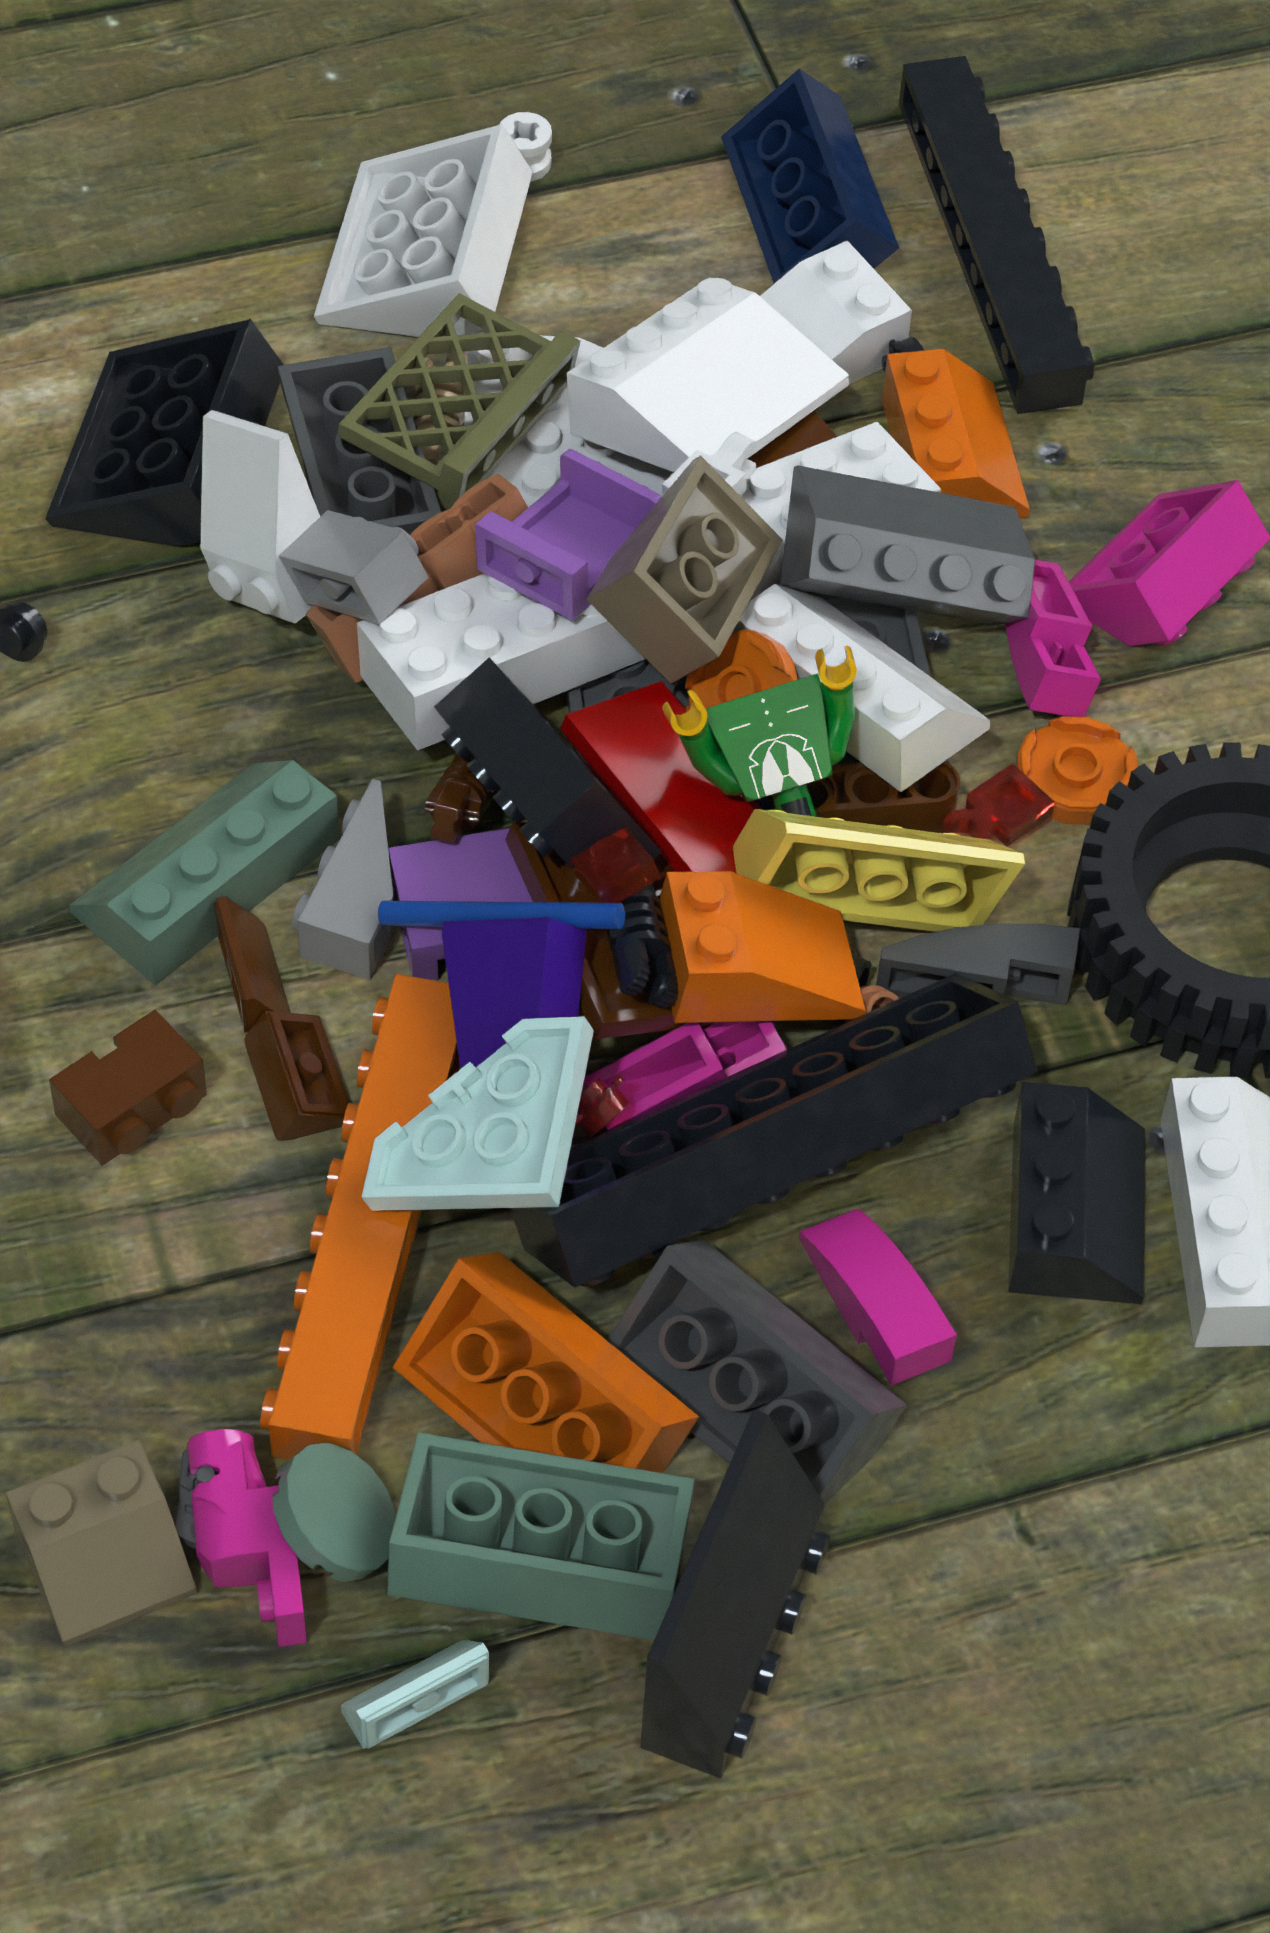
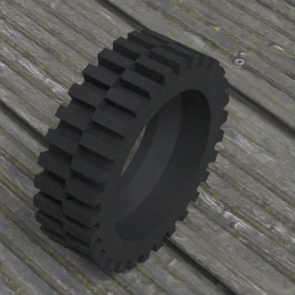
[1067,742,1270,1078]

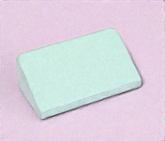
[341,1640,489,1749]

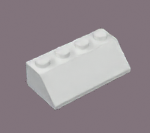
[732,584,990,792]
[1161,1077,1270,1348]

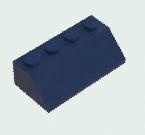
[721,68,899,284]

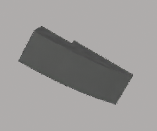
[876,923,1080,1005]

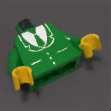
[662,646,857,817]

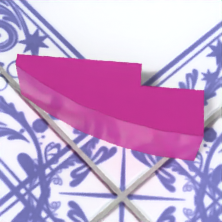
[1005,559,1101,717]
[583,1021,787,1131]
[799,1208,957,1386]

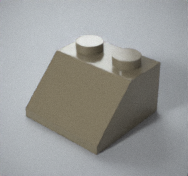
[6,1440,197,1648]

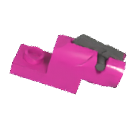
[176,1429,307,1647]

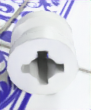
[499,112,552,182]

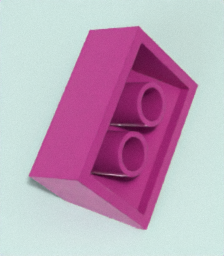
[1069,480,1270,646]

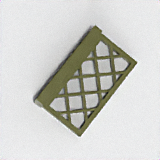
[337,293,581,510]

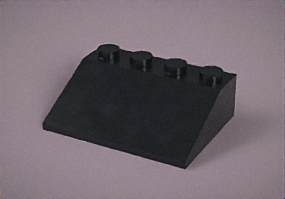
[45,319,284,546]
[640,1409,831,1779]

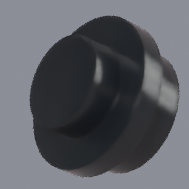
[0,602,47,662]

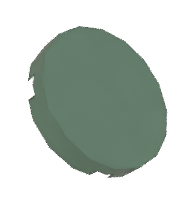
[272,1443,396,1582]

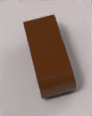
[807,761,960,833]

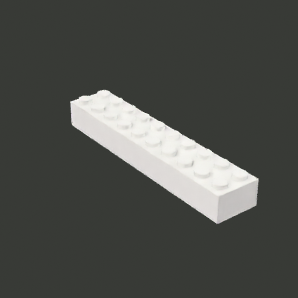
[357,422,941,751]

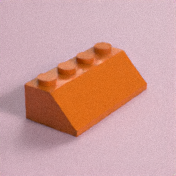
[392,1252,699,1473]

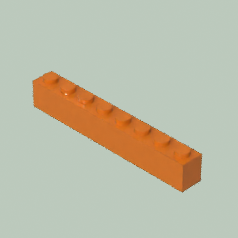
[260,973,460,1460]

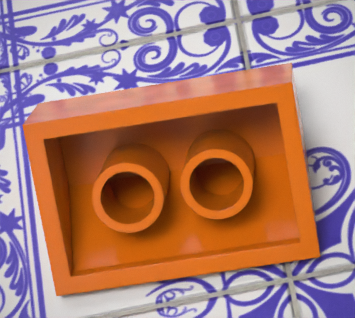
[882,349,1030,519]

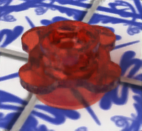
[575,1075,630,1137]

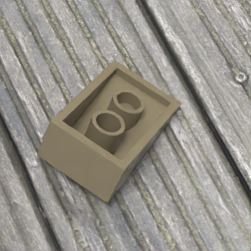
[586,455,783,683]

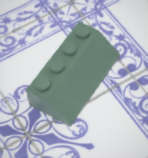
[69,760,339,986]
[387,1432,695,1640]

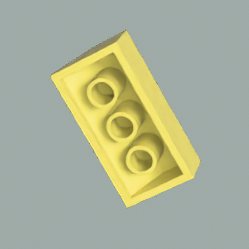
[733,809,1025,932]

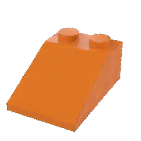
[659,871,866,1023]

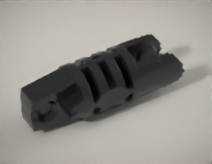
[602,857,679,1008]

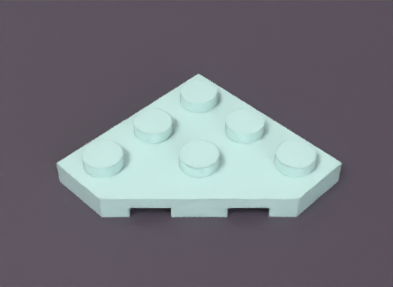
[361,1016,594,1211]

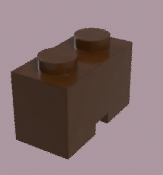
[49,1009,207,1166]

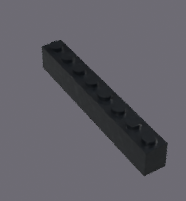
[899,56,1094,414]

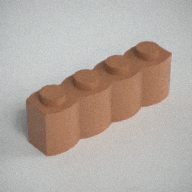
[306,474,528,683]

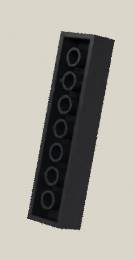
[510,973,1038,1288]

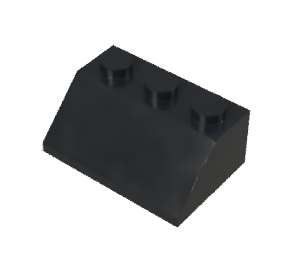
[1008,1082,1145,1304]

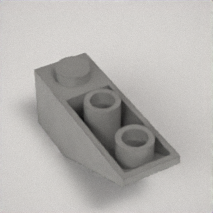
[292,779,395,980]

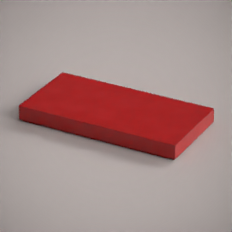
[560,681,762,873]

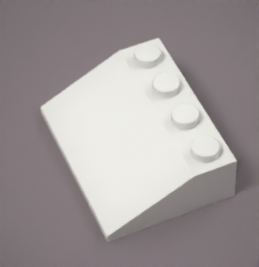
[314,124,533,337]
[567,277,849,472]

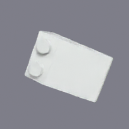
[760,241,912,384]
[200,410,320,623]

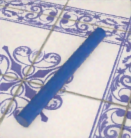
[378,900,625,929]

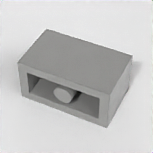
[279,510,429,624]

